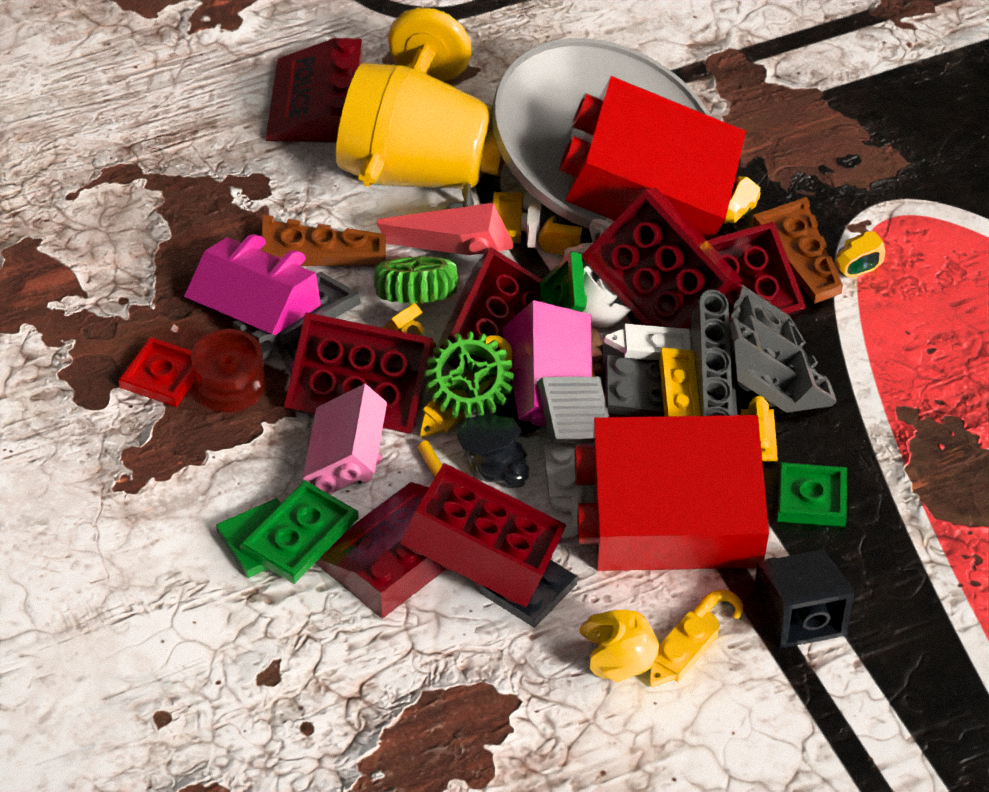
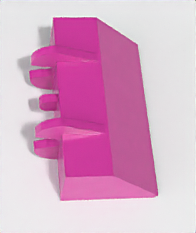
[184,234,321,335]

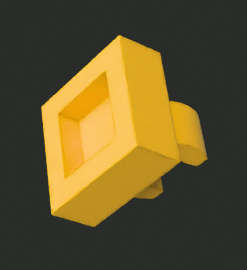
[382,303,425,335]

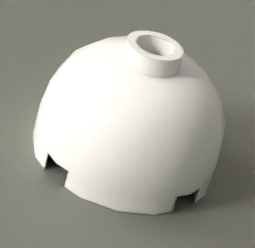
[583,266,631,328]

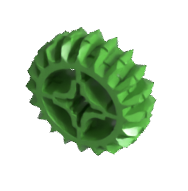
[373,255,459,304]
[425,331,514,420]

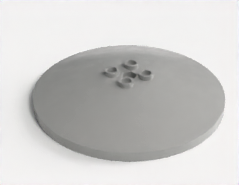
[492,38,711,229]

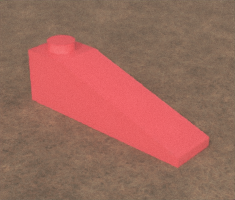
[376,203,513,255]

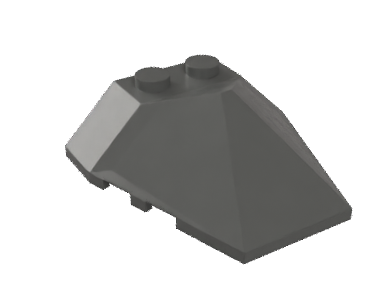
[729,285,837,413]

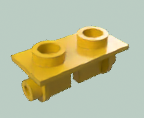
[741,396,778,461]

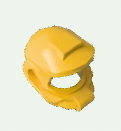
[579,609,659,683]

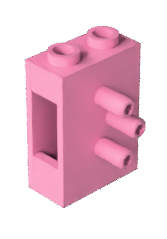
[302,384,387,494]

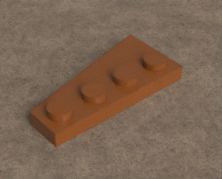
[753,197,843,304]
[261,215,386,266]

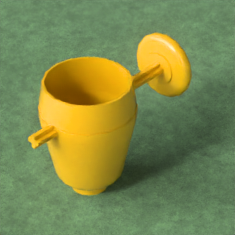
[336,8,505,189]

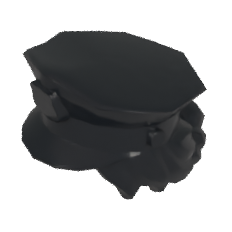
[456,413,530,488]

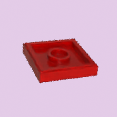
[118,337,207,407]

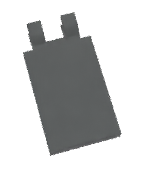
[233,272,361,359]

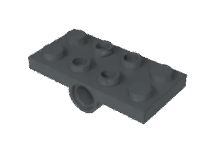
[604,355,737,417]

